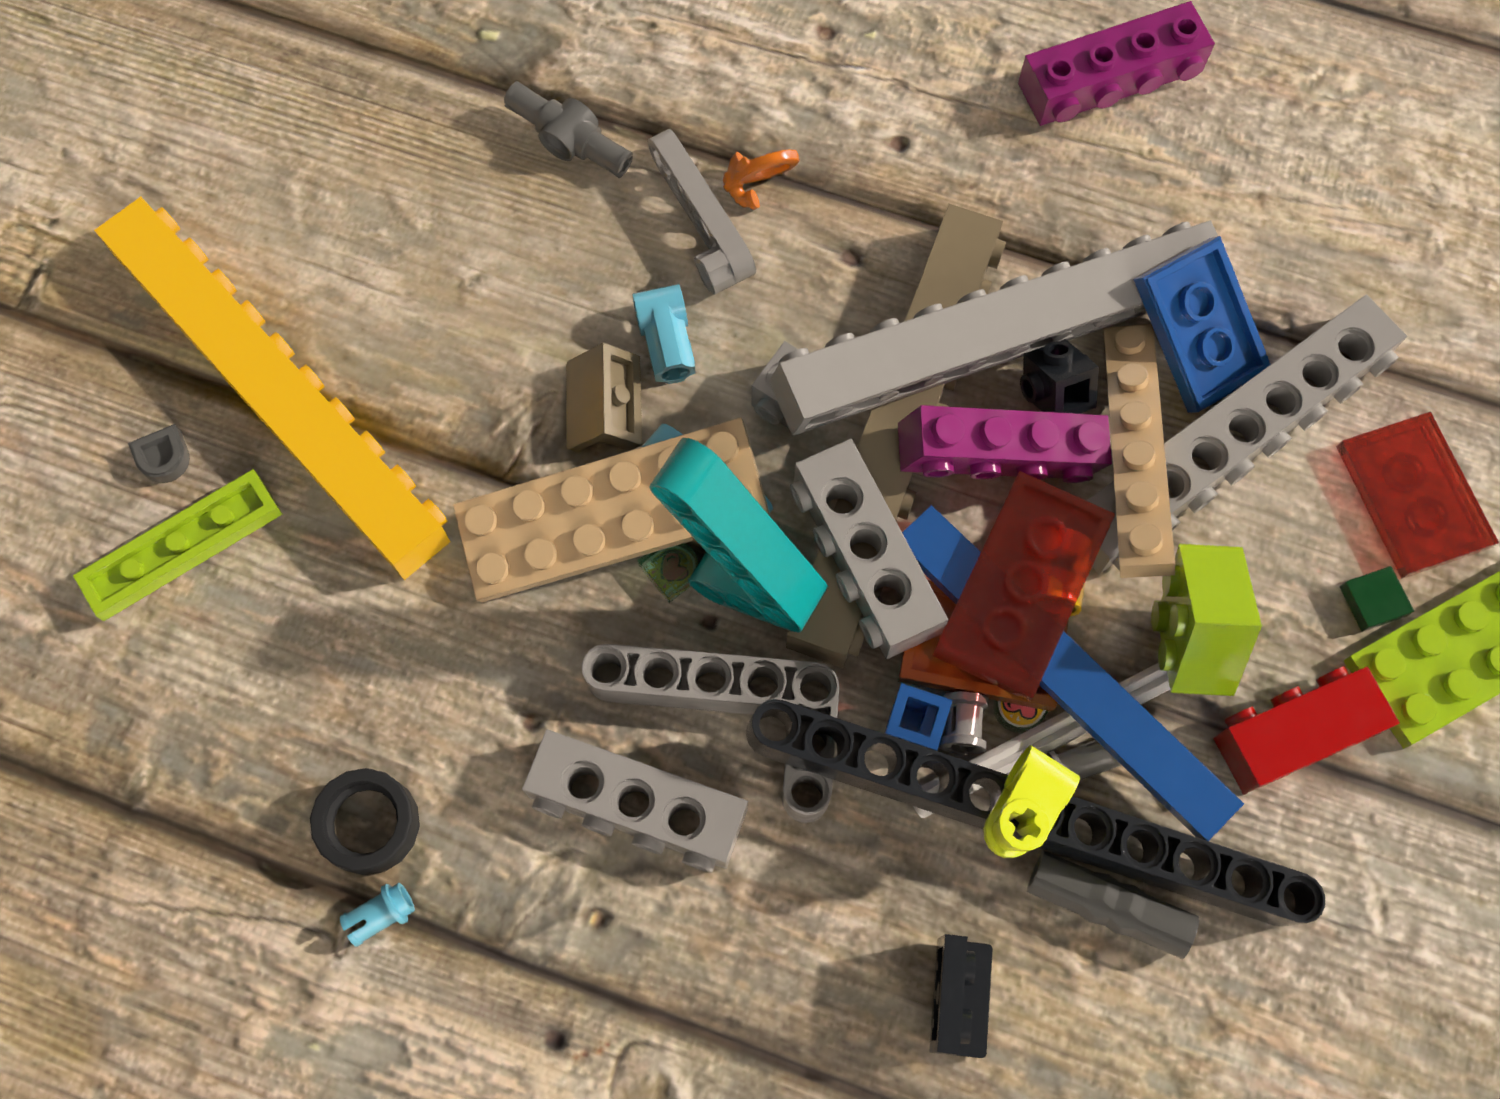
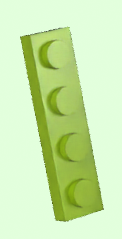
[73,469,283,621]

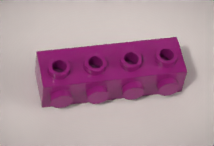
[1018,1,1215,126]
[898,405,1112,483]

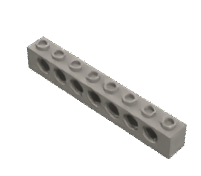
[1062,294,1408,575]

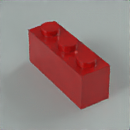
[1213,666,1400,795]

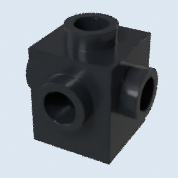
[1020,339,1099,414]

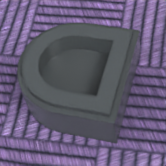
[128,424,190,483]

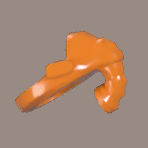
[723,149,800,210]

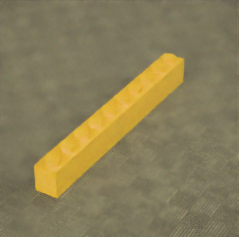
[94,196,451,580]

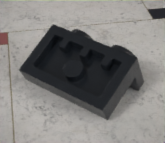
[929,934,993,1058]

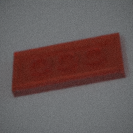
[932,471,1115,702]

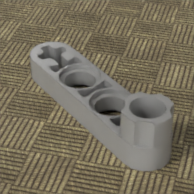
[648,129,756,295]

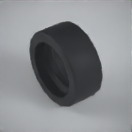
[310,768,420,875]

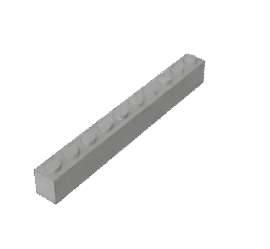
[769,220,1235,436]

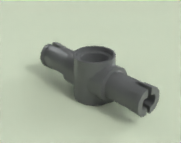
[504,81,633,178]

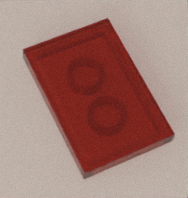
[1336,411,1499,579]

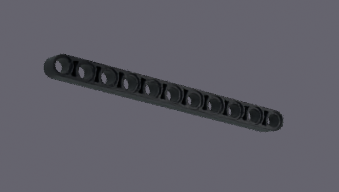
[746,699,1325,927]

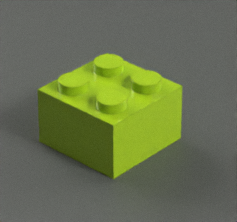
[1151,544,1262,696]

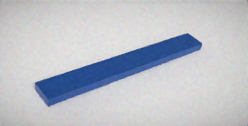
[902,505,1244,841]

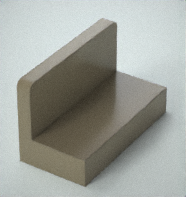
[566,342,642,452]

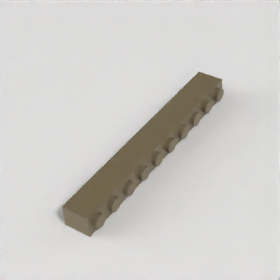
[786,204,1006,668]

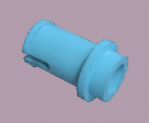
[340,883,415,947]

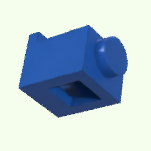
[884,683,953,751]

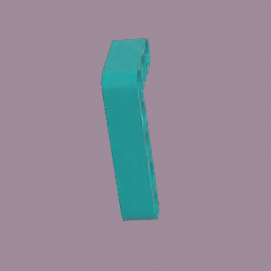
[649,438,828,633]

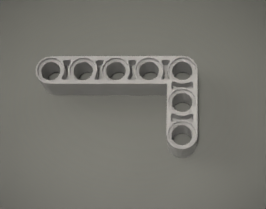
[582,644,840,823]

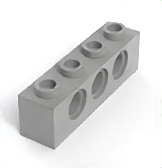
[790,438,948,660]
[522,729,748,873]

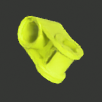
[983,745,1080,858]

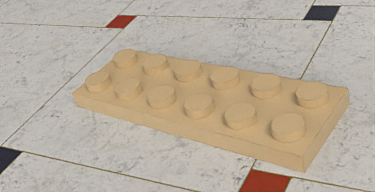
[453,417,771,603]

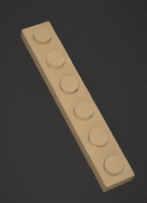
[1104,324,1175,578]

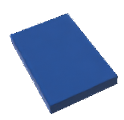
[1133,236,1271,413]

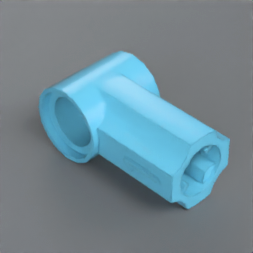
[632,284,696,384]

